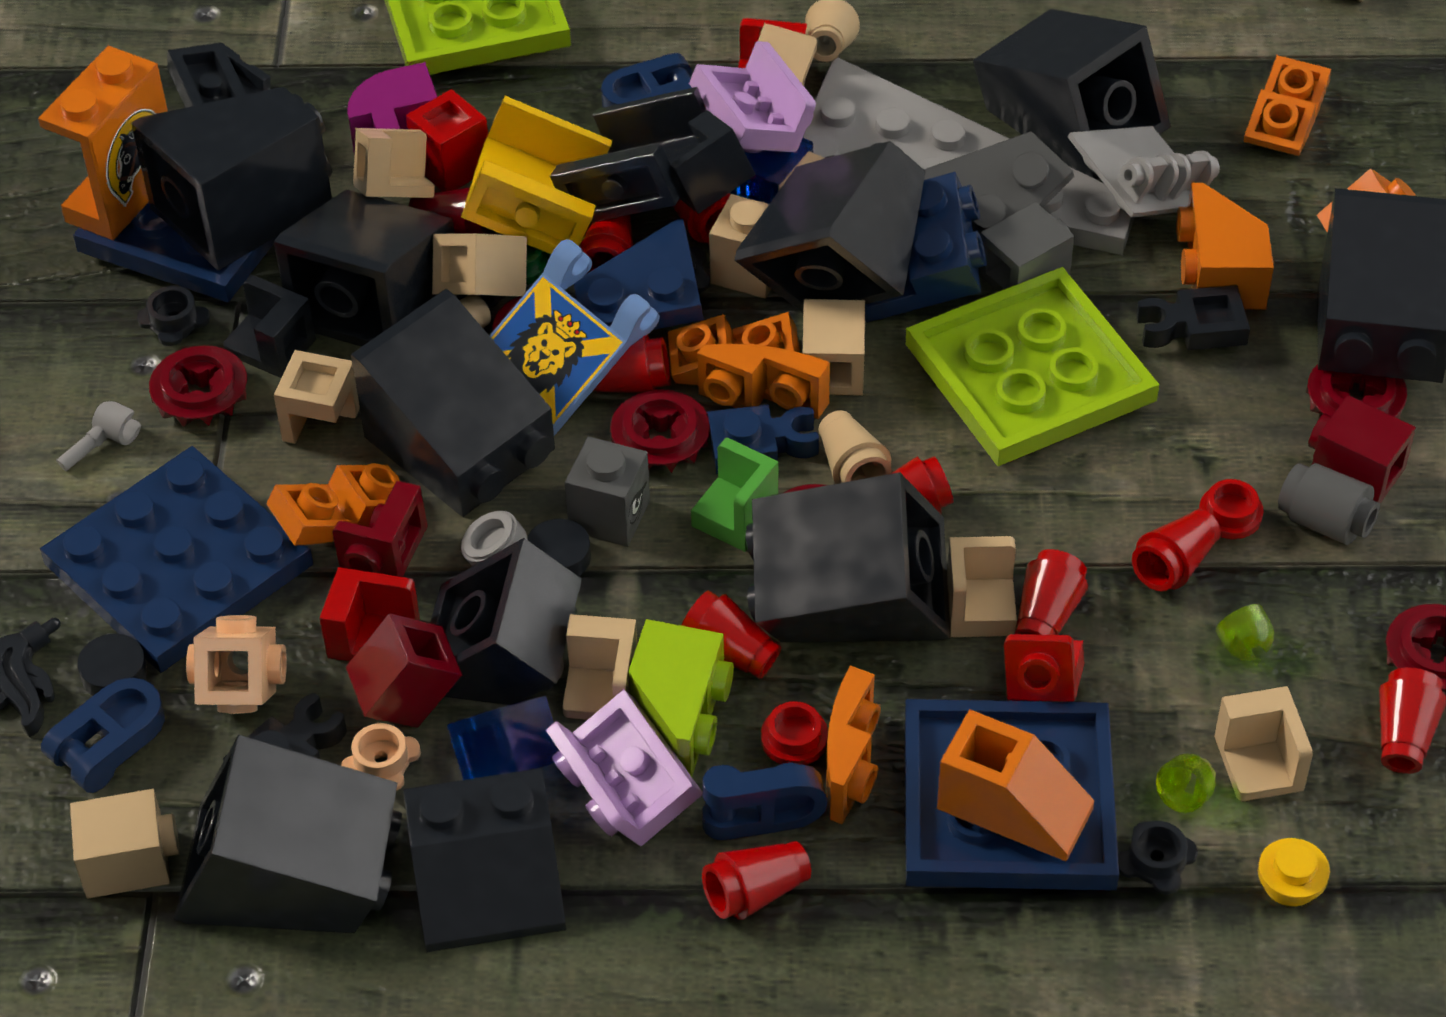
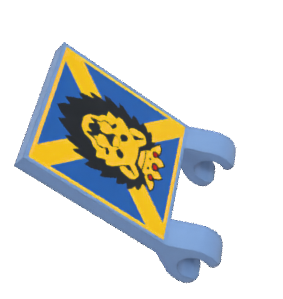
[490,239,660,436]

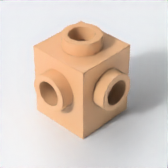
[186,615,287,714]

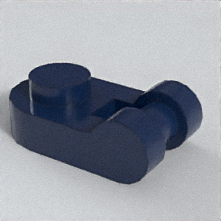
[601,53,692,108]
[41,678,165,793]
[702,763,828,840]

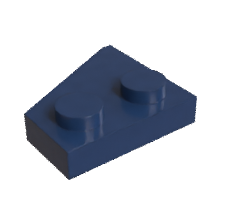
[574,219,704,330]

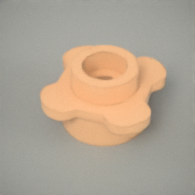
[341,723,421,791]

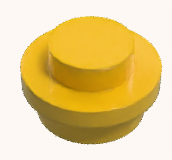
[1258,838,1330,907]

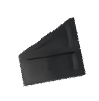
[167,42,304,108]

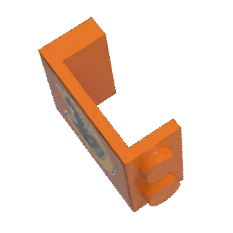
[38,45,168,241]

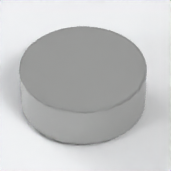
[461,511,528,567]

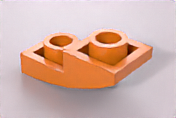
[1244,55,1331,156]
[668,312,800,385]
[697,344,830,419]
[266,463,400,546]
[826,665,881,824]

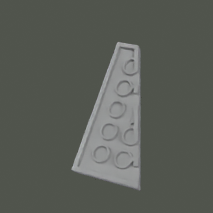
[786,57,1135,255]

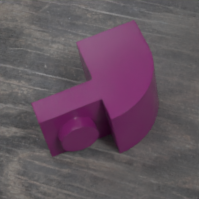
[347,62,437,157]

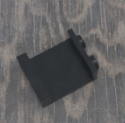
[550,87,707,223]

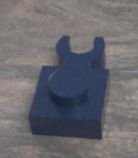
[707,405,819,474]

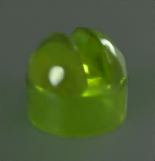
[1215,604,1275,661]
[1156,753,1217,813]

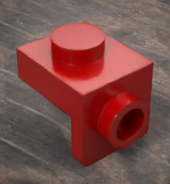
[1004,634,1084,702]

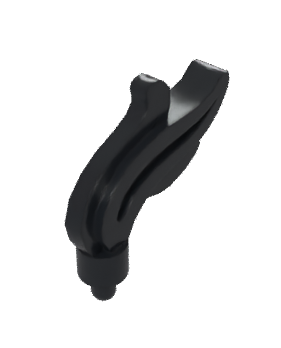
[0,618,61,737]

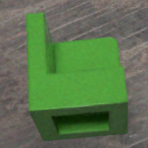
[691,438,778,552]

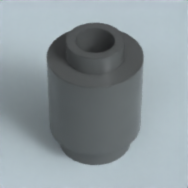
[1278,463,1380,545]

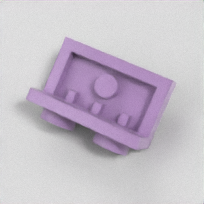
[689,41,816,153]
[546,689,703,846]

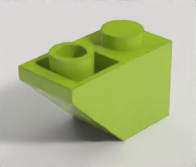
[628,619,734,777]

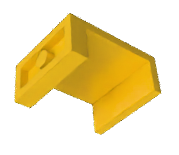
[461,96,612,254]

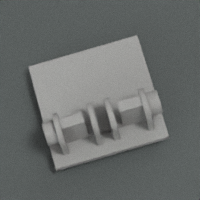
[1068,126,1220,217]

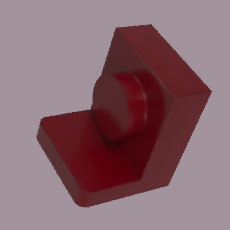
[332,481,428,577]

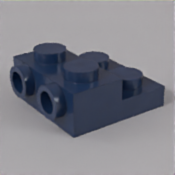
[865,172,987,323]

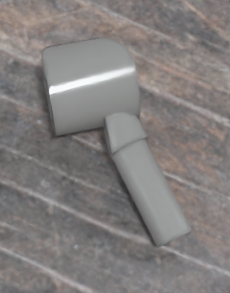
[56,401,141,471]

